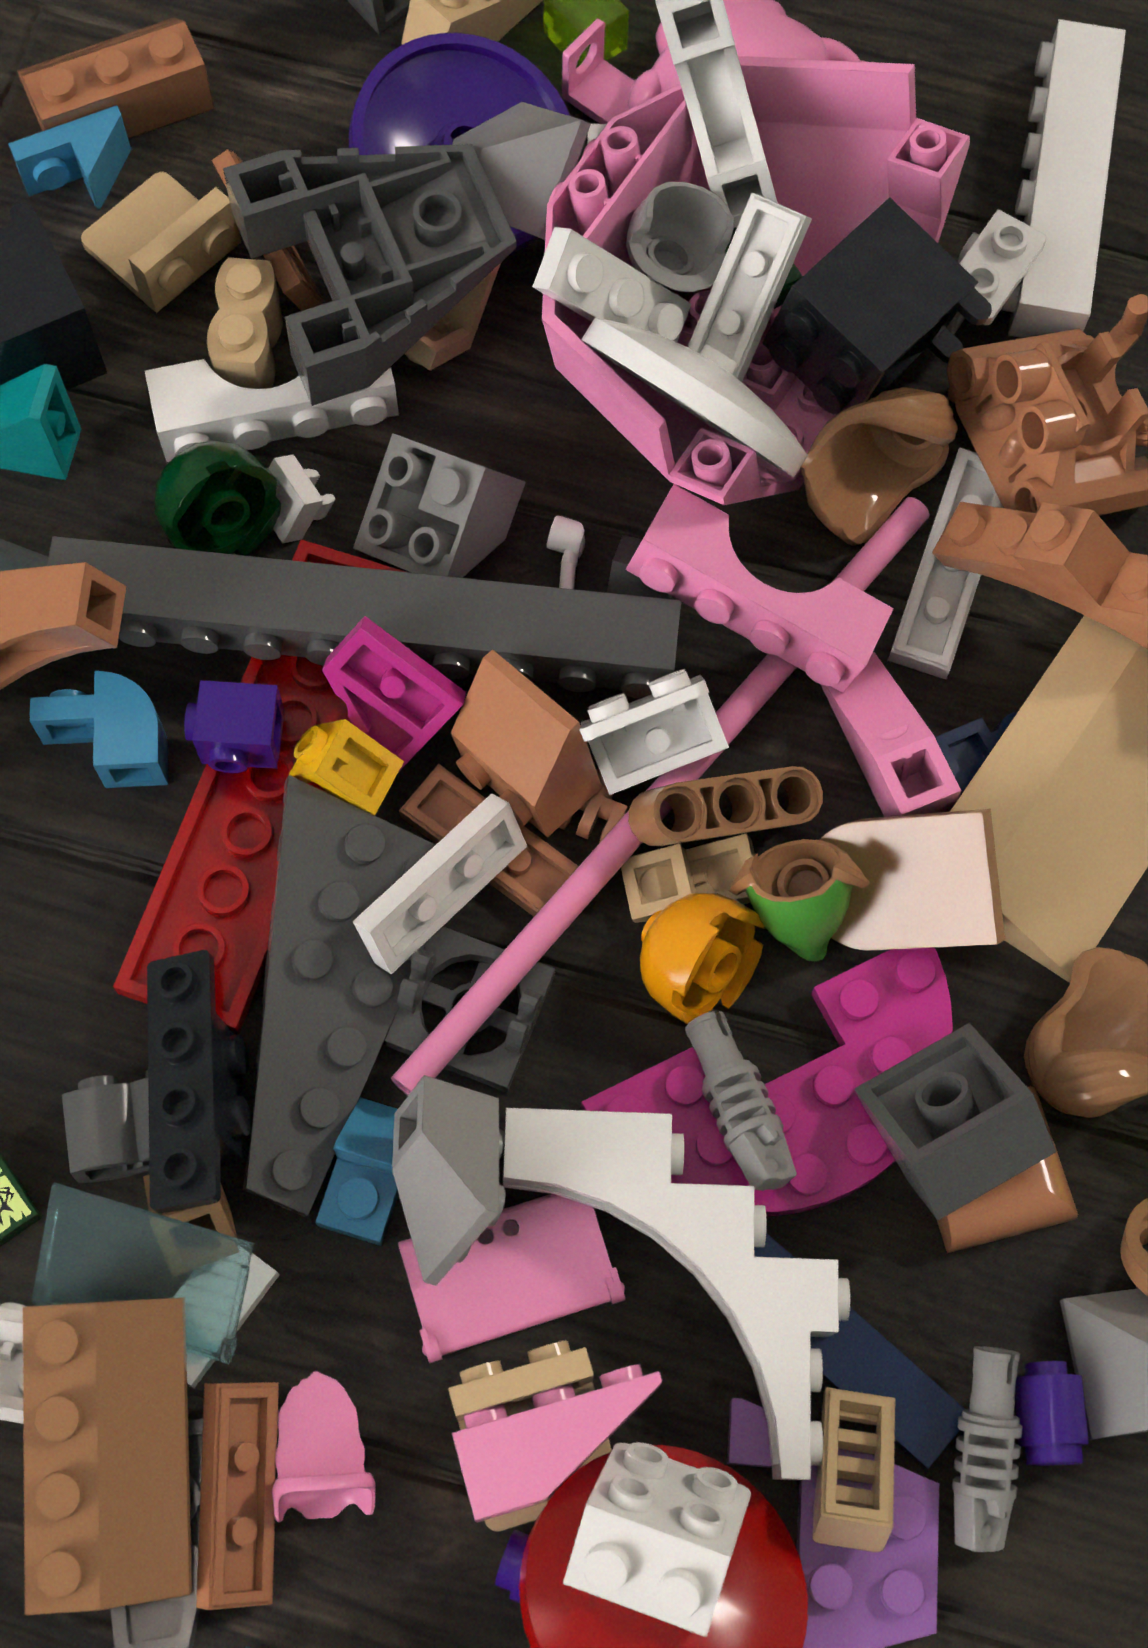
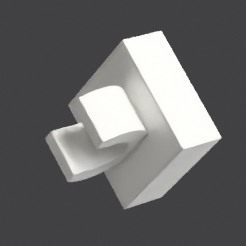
[268,454,335,543]

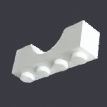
[655,0,778,228]
[145,359,399,462]

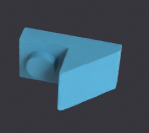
[8,105,131,210]
[315,1098,399,1246]

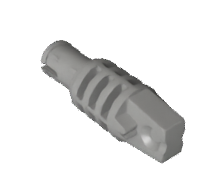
[685,1011,797,1191]
[952,1346,1023,1552]

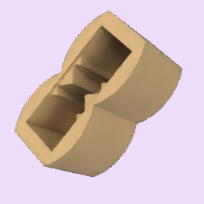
[207,257,283,389]

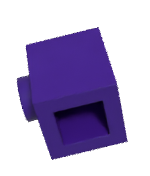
[184,680,285,773]

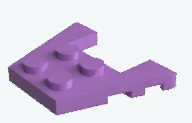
[727,1398,939,1648]

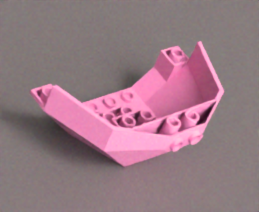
[542,56,970,505]

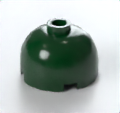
[155,440,281,556]

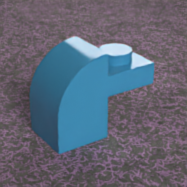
[30,671,168,788]

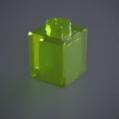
[544,0,629,68]

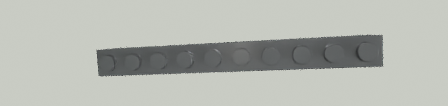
[47,536,681,699]

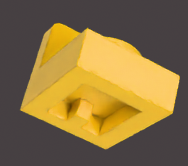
[289,719,404,815]

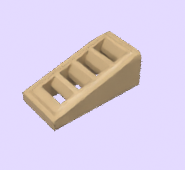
[812,1387,895,1552]

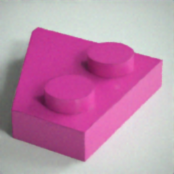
[322,616,466,771]

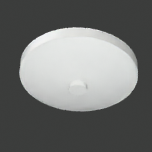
[581,318,808,477]

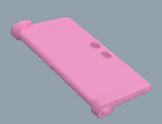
[398,1194,625,1364]

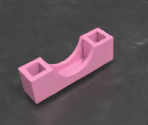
[625,484,894,693]

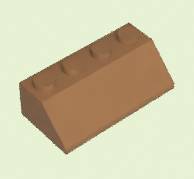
[23,1298,192,1615]

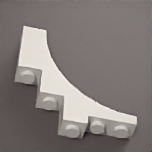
[503,1108,850,1480]

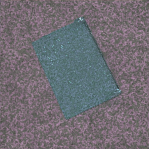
[32,1183,254,1364]

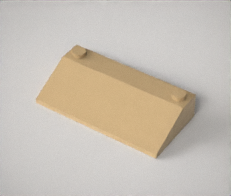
[950,615,1148,983]

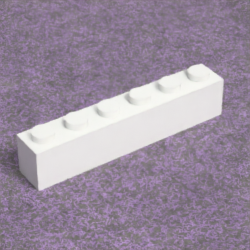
[1002,19,1126,338]

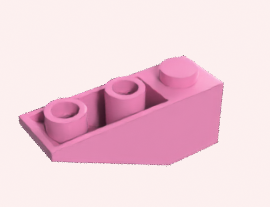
[821,652,961,817]
[452,1364,662,1522]

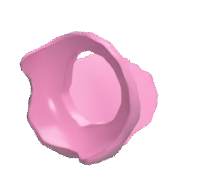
[272,1371,375,1522]

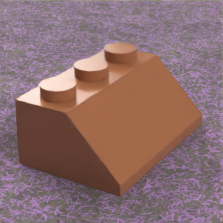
[17,18,214,138]

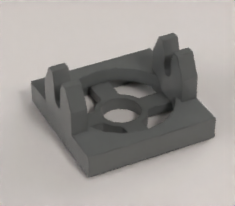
[385,926,555,1093]

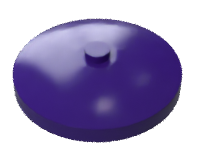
[349,33,570,255]

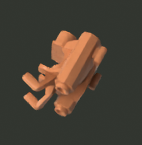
[946,294,1148,516]

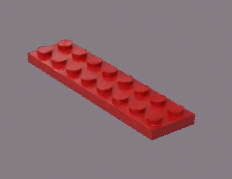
[113,539,405,1034]

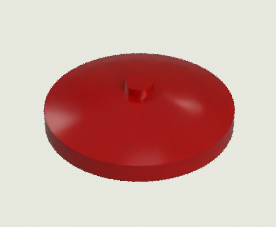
[519,1445,808,1648]

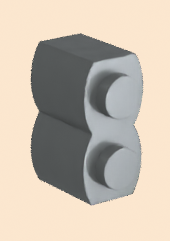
[62,1070,149,1183]

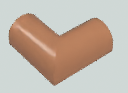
[936,1086,1078,1253]

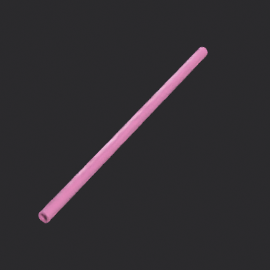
[391,497,929,1096]

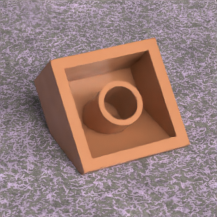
[451,649,603,838]

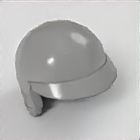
[626,182,734,292]

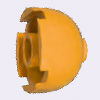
[640,893,764,1024]

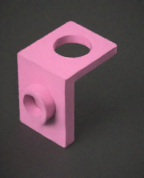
[562,18,635,124]

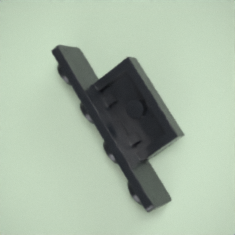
[147,950,252,1214]

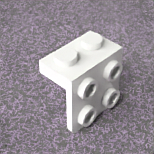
[579,669,729,795]
[563,1442,751,1637]

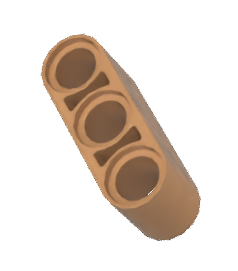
[628,766,823,846]

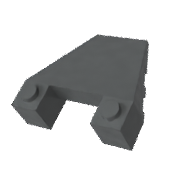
[223,144,517,406]

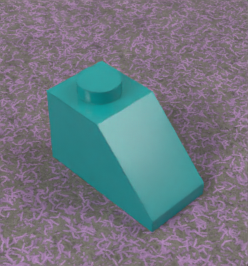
[0,364,81,480]

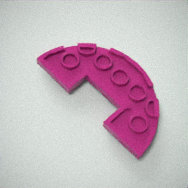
[581,947,953,1216]

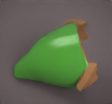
[729,839,870,961]

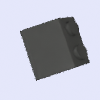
[855,1023,1057,1221]

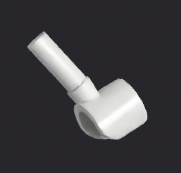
[547,516,585,589]

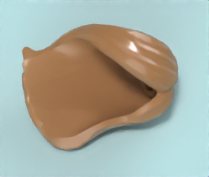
[800,387,958,546]
[1024,947,1148,1118]

